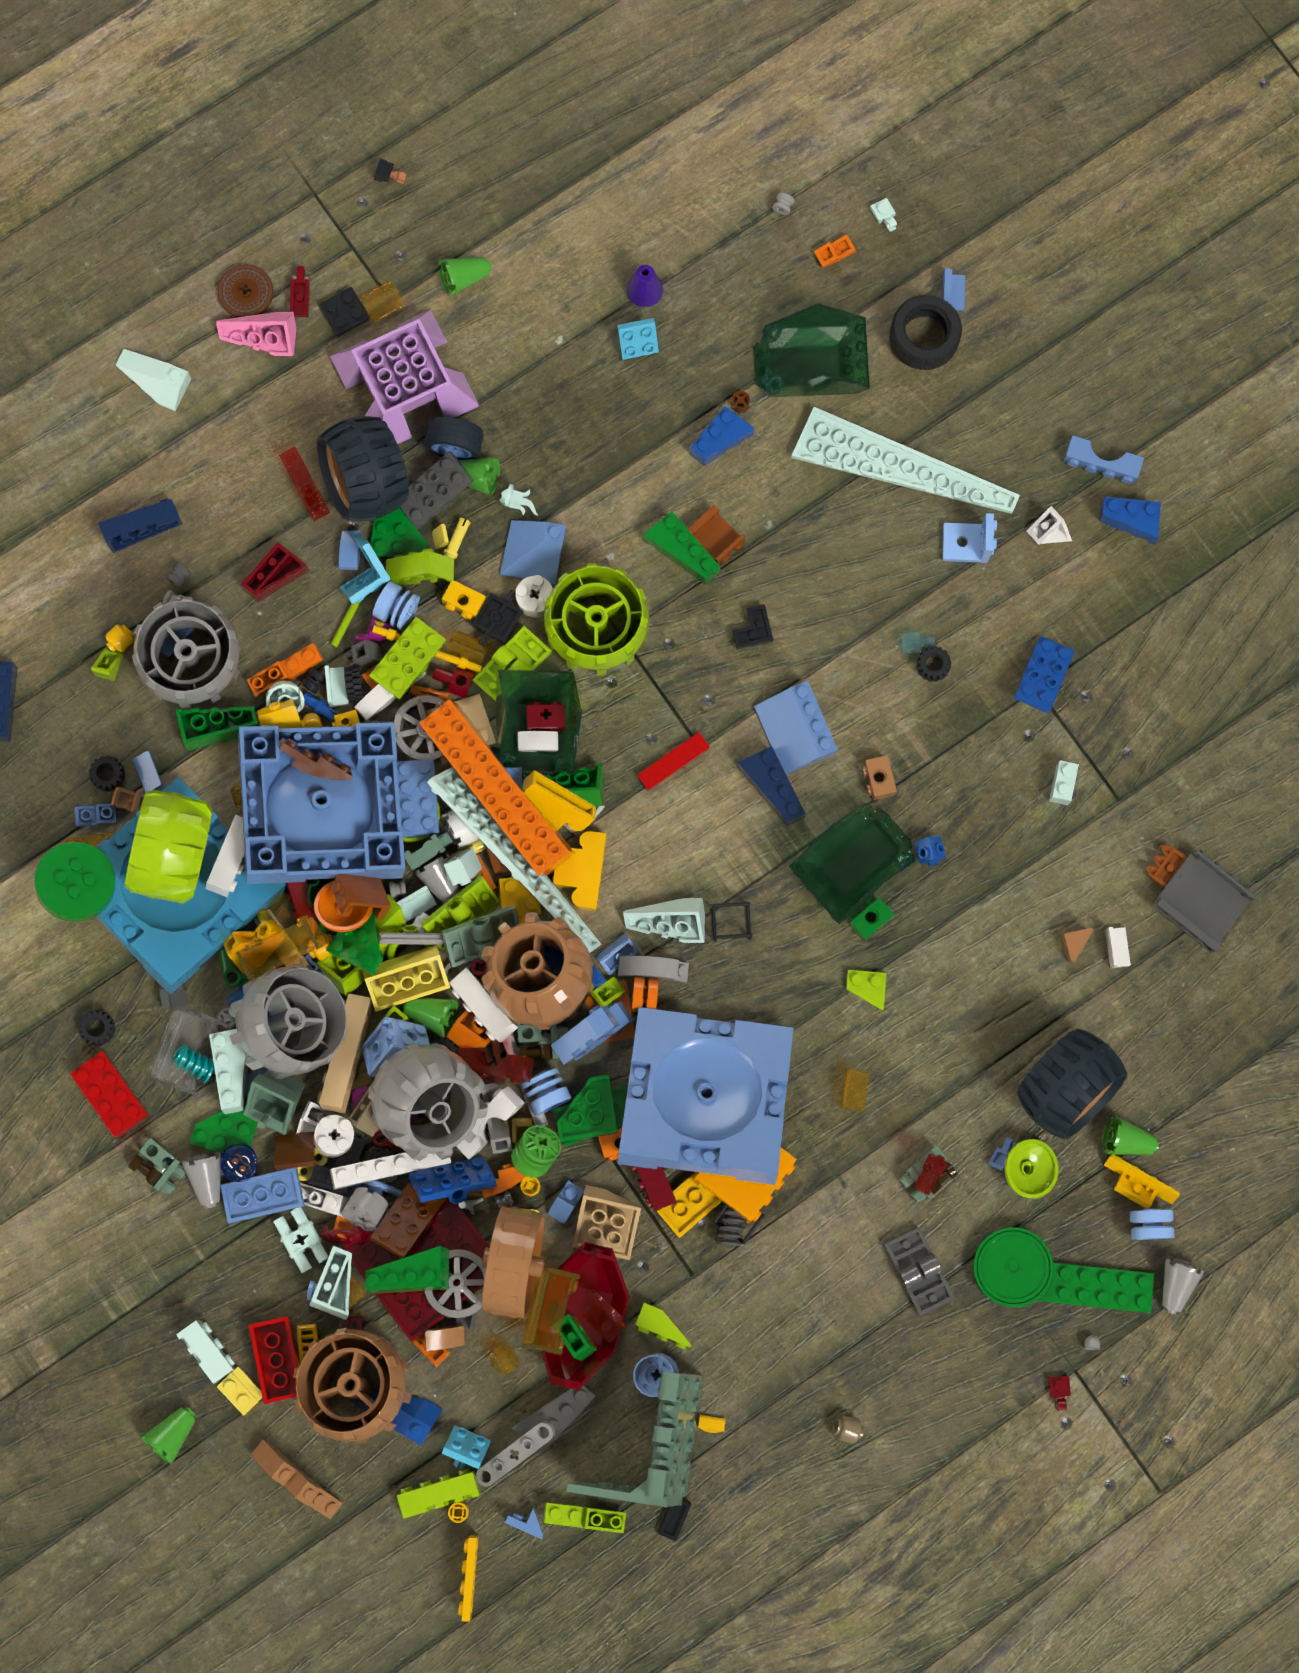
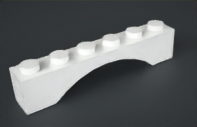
[330,1152,451,1190]

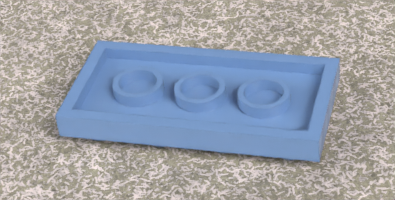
[397,759,439,838]
[220,1168,305,1224]

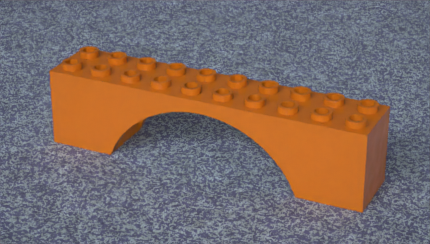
[419,699,575,877]

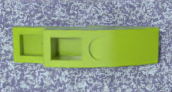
[543,1502,626,1533]

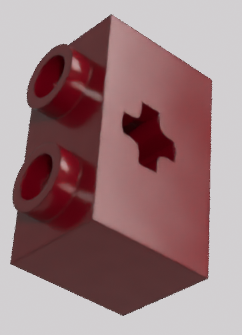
[527,702,566,731]

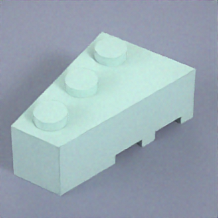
[309,1246,352,1320]

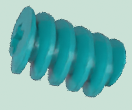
[171,1044,215,1083]

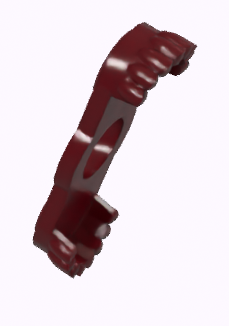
[321,1226,365,1244]

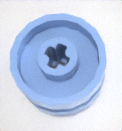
[1130,1208,1175,1240]

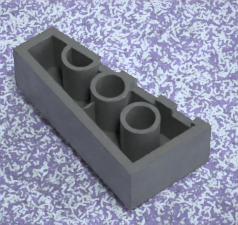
[511,1385,595,1455]

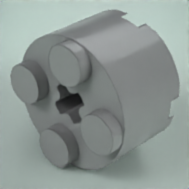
[341,1187,389,1231]

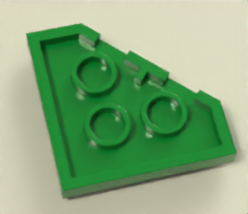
[371,508,428,559]
[327,910,383,975]
[557,1075,618,1143]
[189,1099,258,1162]

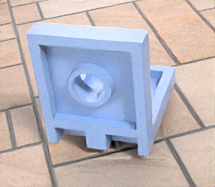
[942,513,997,563]
[362,1017,430,1077]

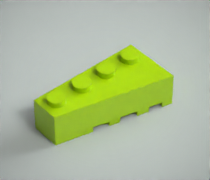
[397,1468,481,1519]

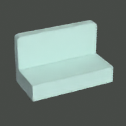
[325,665,349,707]
[397,886,437,923]

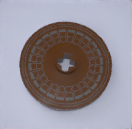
[218,264,274,317]

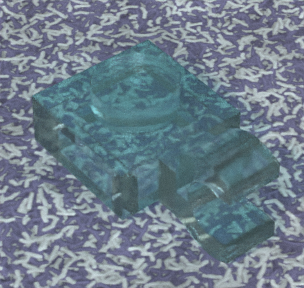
[901,632,934,654]

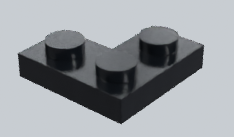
[732,604,773,650]

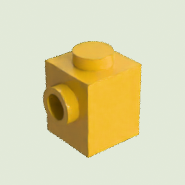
[332,710,360,727]

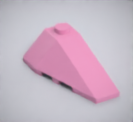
[216,312,296,356]

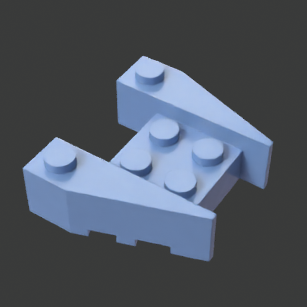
[551,1001,635,1065]

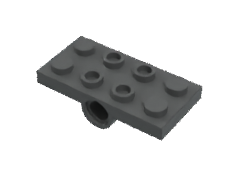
[400,451,474,529]
[884,1227,955,1316]

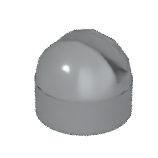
[1084,1335,1100,1350]

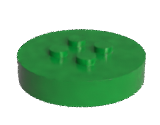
[35,842,115,922]
[974,1227,1054,1308]

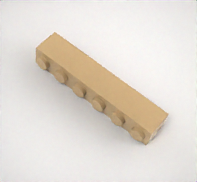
[318,994,374,1114]

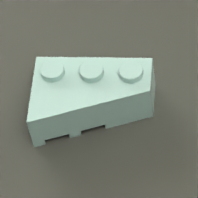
[177,1320,235,1384]

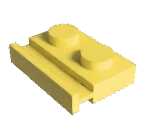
[217,1366,263,1416]

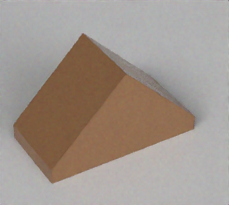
[1061,928,1094,965]

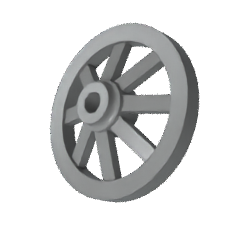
[394,696,445,760]
[425,1250,486,1318]

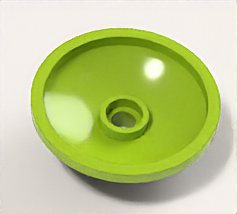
[1005,1139,1059,1198]

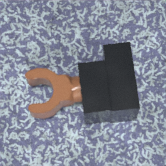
[374,158,406,184]

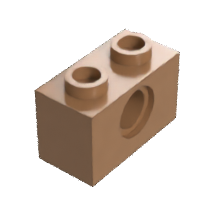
[862,755,897,800]

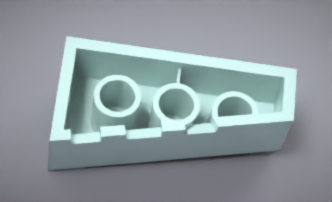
[209,1029,248,1114]

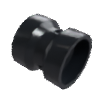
[301,668,326,694]

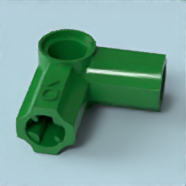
[219,949,262,988]

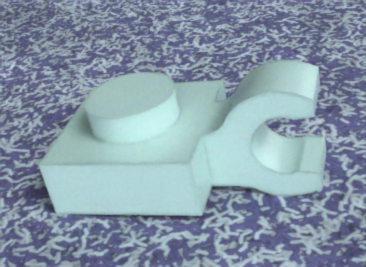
[870,198,897,232]

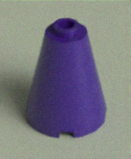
[626,265,663,307]

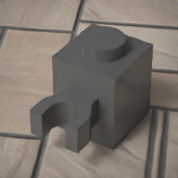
[346,640,382,668]

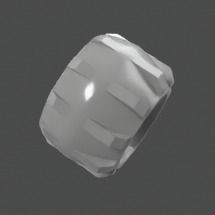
[132,596,241,709]
[229,964,347,1079]
[368,1043,488,1161]

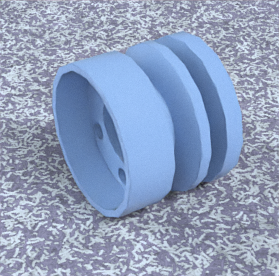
[372,581,420,631]
[521,1068,572,1116]
[633,1353,679,1397]

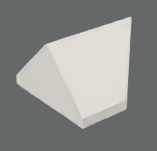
[1027,506,1072,545]
[297,1101,338,1133]

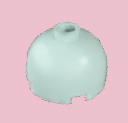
[266,680,304,713]

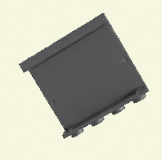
[1152,850,1257,953]

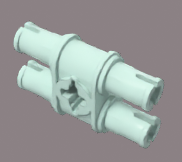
[273,1207,329,1274]

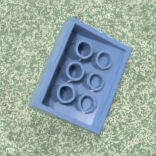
[754,681,838,775]

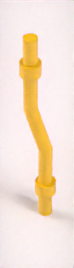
[372,625,482,672]

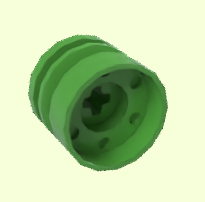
[511,1125,562,1178]

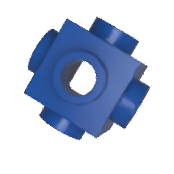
[914,836,946,867]

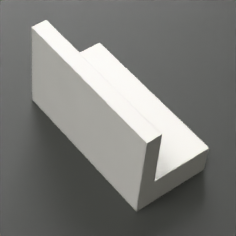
[1105,927,1131,968]

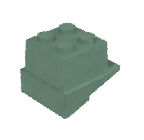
[243,1070,305,1135]

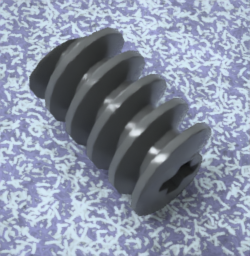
[716,1205,746,1247]

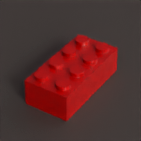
[70,1051,151,1139]
[249,1316,300,1404]

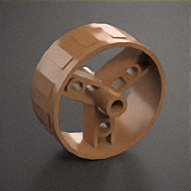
[482,1206,545,1319]

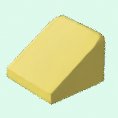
[432,524,449,549]

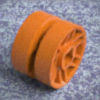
[632,976,659,1012]

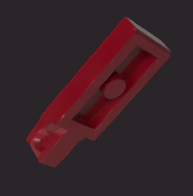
[290,266,310,318]

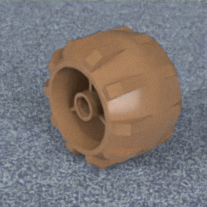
[481,912,594,1030]
[293,1328,412,1443]

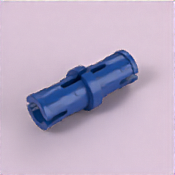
[303,691,339,723]

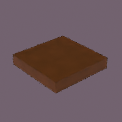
[274,1131,315,1170]

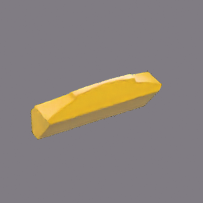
[698,1415,726,1433]

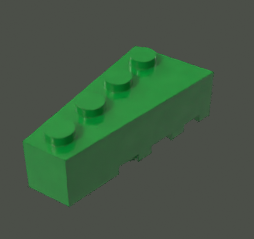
[545,763,605,806]

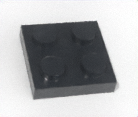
[319,287,370,337]

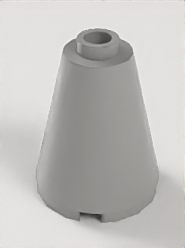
[414,852,460,904]
[182,1152,221,1208]
[1162,1257,1205,1314]

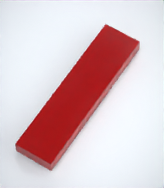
[637,732,710,791]

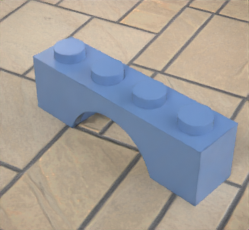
[1063,435,1144,484]

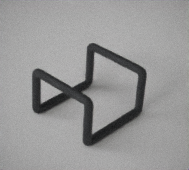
[711,902,752,942]
[713,1203,765,1244]

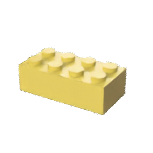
[363,945,450,1012]

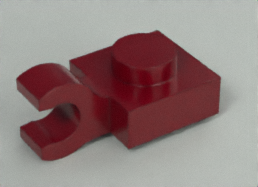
[1048,1376,1071,1411]

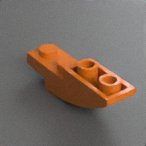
[247,643,324,697]
[468,1164,527,1199]

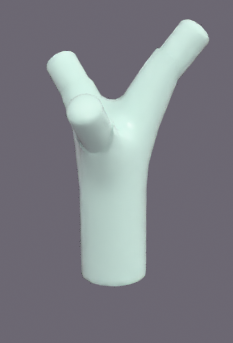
[459,1198,484,1215]

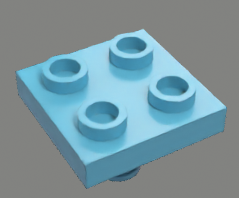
[617,318,659,360]
[442,1425,491,1469]

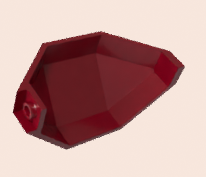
[535,1242,630,1390]

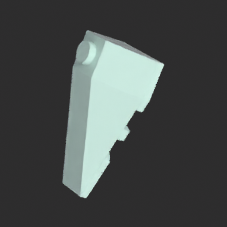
[116,349,191,411]

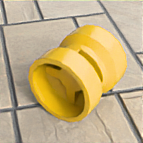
[520,1177,540,1197]
[448,1502,469,1523]

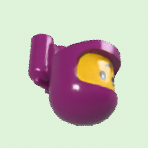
[354,616,391,643]

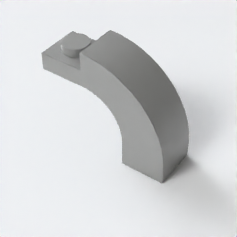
[618,956,689,983]
[482,1082,513,1154]

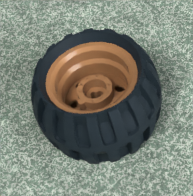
[316,416,409,521]
[1017,1028,1128,1139]

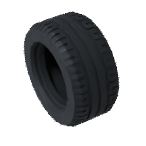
[889,295,962,370]

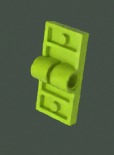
[369,617,447,700]
[472,626,552,707]
[420,875,500,952]

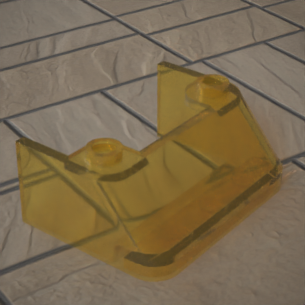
[236,915,329,981]
[521,1267,580,1355]

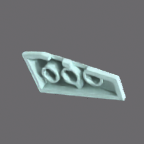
[623,898,705,943]

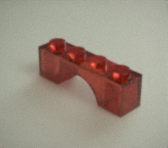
[457,1047,534,1085]

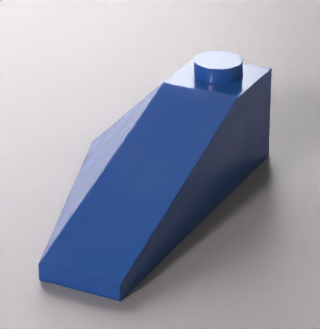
[354,1389,443,1445]

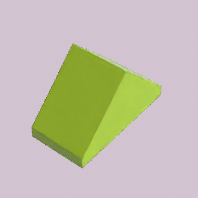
[91,648,123,681]
[591,977,626,1007]

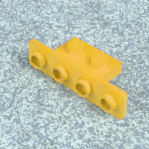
[1104,1154,1180,1209]

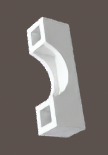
[456,1086,524,1159]

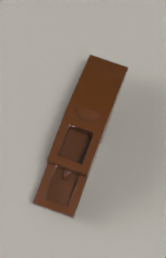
[278,738,353,780]

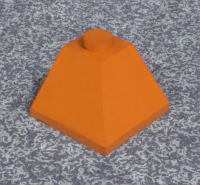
[447,1010,491,1048]

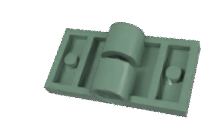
[441,905,519,968]

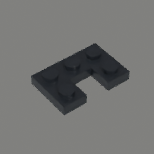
[308,1133,366,1196]

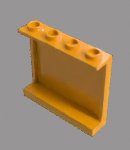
[692,1148,797,1224]

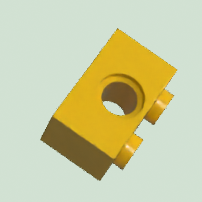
[442,581,486,620]

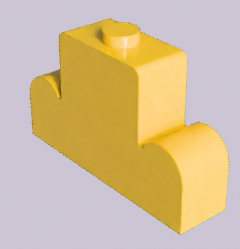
[258,699,323,728]
[522,770,596,831]
[552,831,606,912]

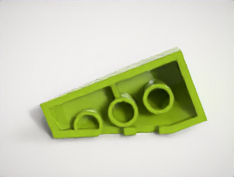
[317,944,390,997]

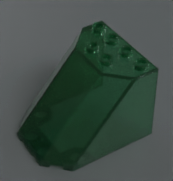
[753,303,870,397]
[496,670,582,786]
[789,803,916,924]

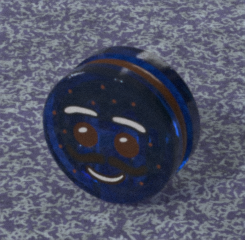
[221,1143,257,1182]

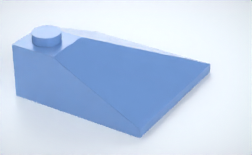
[500,520,567,585]

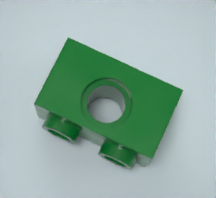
[849,897,894,942]
[553,1314,597,1361]

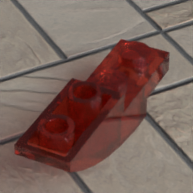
[279,446,330,521]

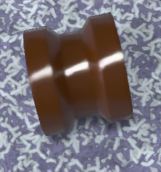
[731,391,750,413]

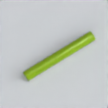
[330,601,361,648]

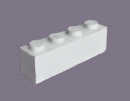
[205,815,245,897]
[449,967,518,1043]

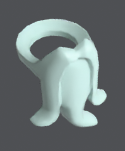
[499,484,538,516]

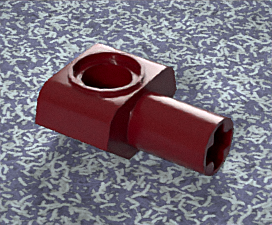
[432,667,475,698]

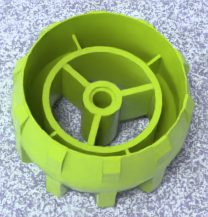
[544,563,649,676]
[124,790,213,904]

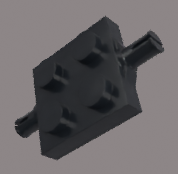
[472,590,523,647]

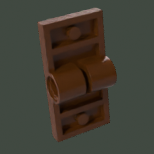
[370,1181,447,1259]

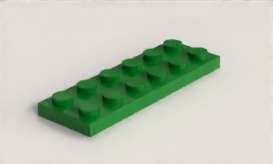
[1038,1263,1154,1313]

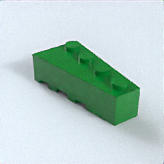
[643,511,721,585]
[175,707,260,751]
[365,1246,449,1294]

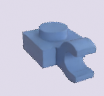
[988,1137,1017,1173]

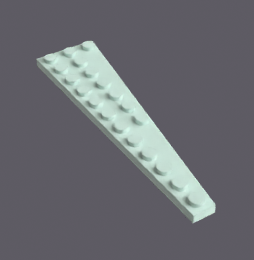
[791,407,1020,514]
[427,767,601,953]

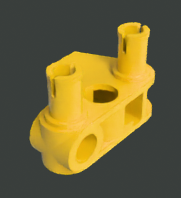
[223,910,284,974]

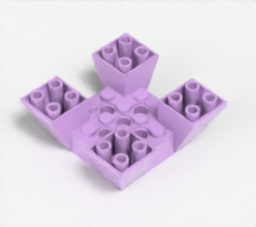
[330,310,479,445]

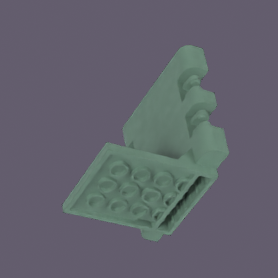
[566,1371,703,1507]

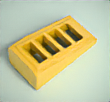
[297,1324,319,1363]

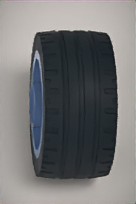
[425,417,483,460]

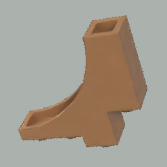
[250,1440,343,1519]

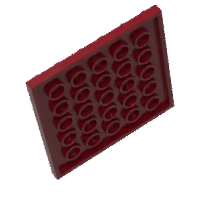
[341,1197,490,1343]

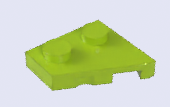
[846,970,887,1011]

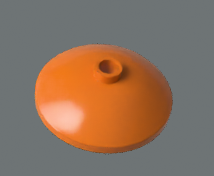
[314,880,373,932]

